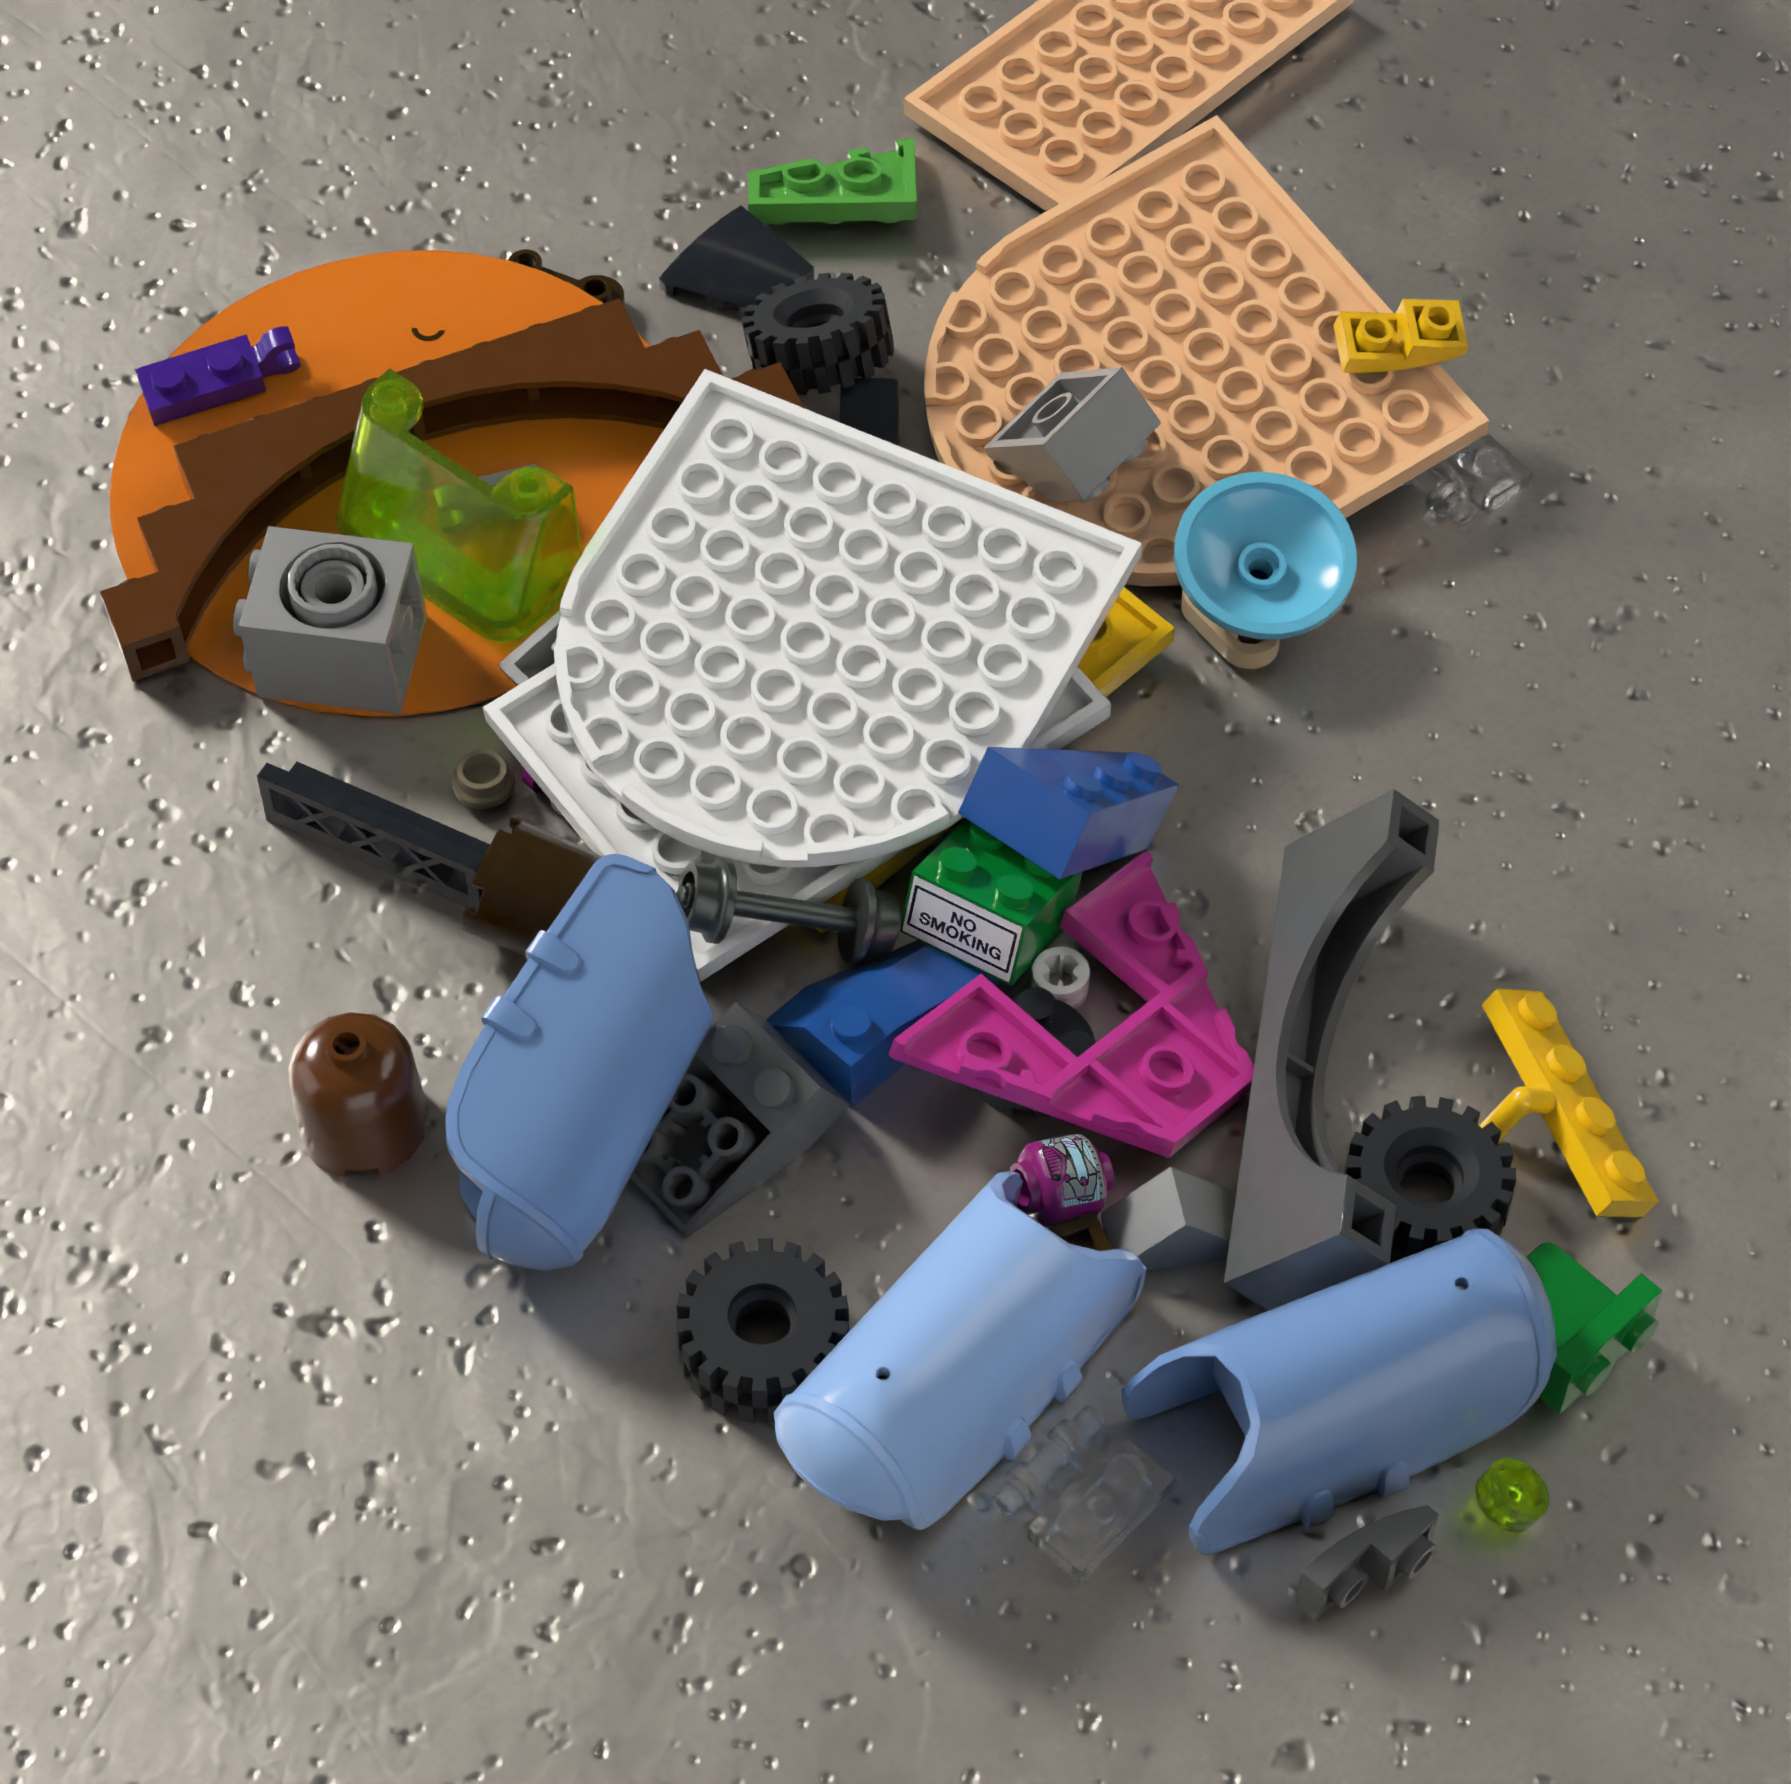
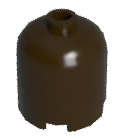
[462,815,601,956]

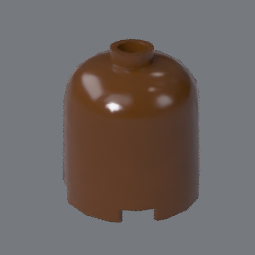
[288,1012,428,1177]

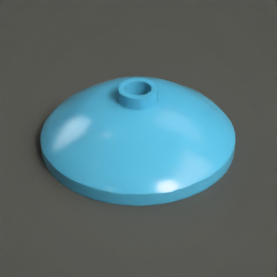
[1173,472,1357,640]

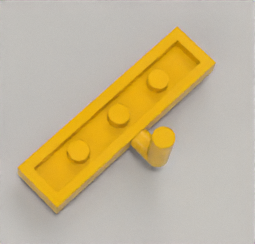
[1479,988,1659,1217]

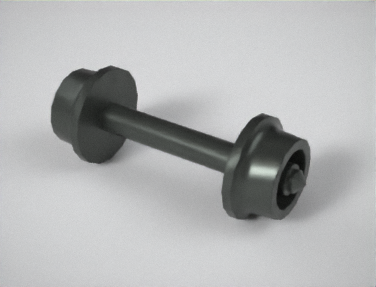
[676,857,900,964]

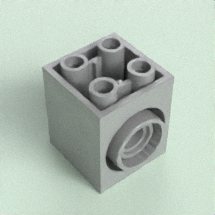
[233,526,427,715]

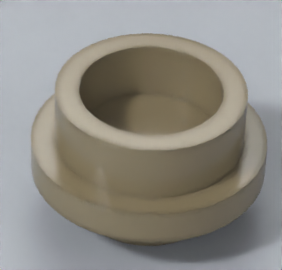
[452,749,515,809]

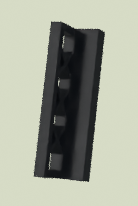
[257,761,490,912]

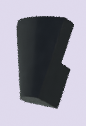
[659,205,814,314]

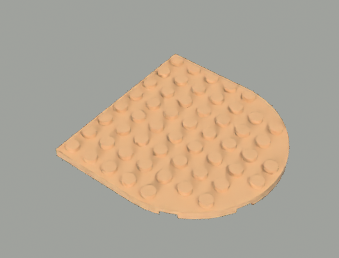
[924,115,1489,586]

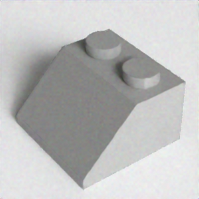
[983,367,1161,503]

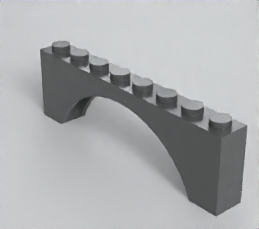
[1224,789,1440,1310]

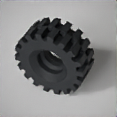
[742,273,895,395]
[1344,1096,1516,1263]
[676,1238,849,1423]

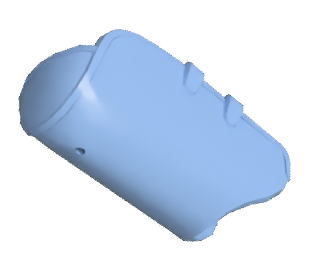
[773,1171,1147,1530]

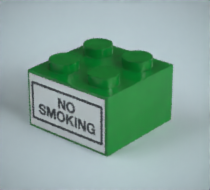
[900,818,1083,986]

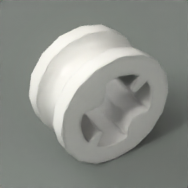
[1031,946,1090,1009]

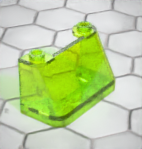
[336,368,582,642]

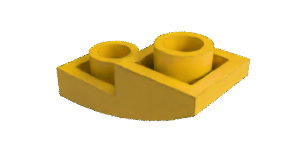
[1333,299,1469,373]

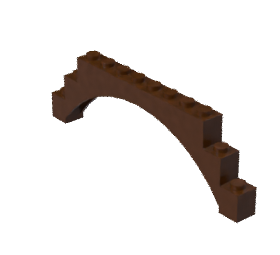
[100,298,804,682]

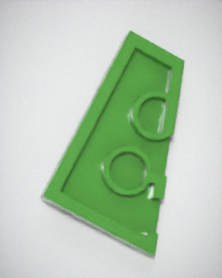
[748,137,917,225]

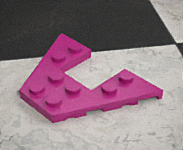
[888,850,1254,1158]

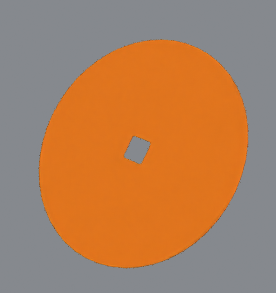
[109,250,664,717]

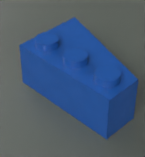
[958,747,1179,879]

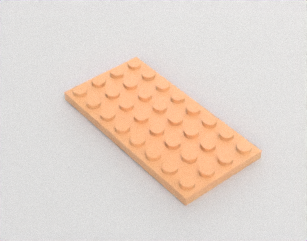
[904,0,1354,211]

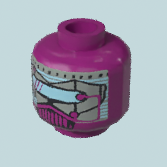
[1010,1134,1114,1227]

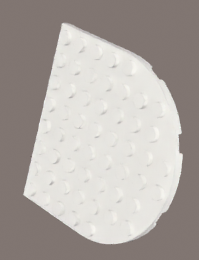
[554,369,1142,867]

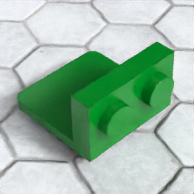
[1526,1242,1663,1415]

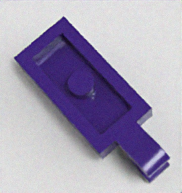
[135,326,301,426]

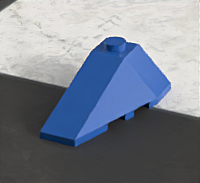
[766,940,1002,1109]

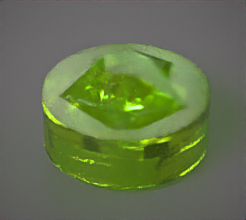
[1475,1458,1550,1532]

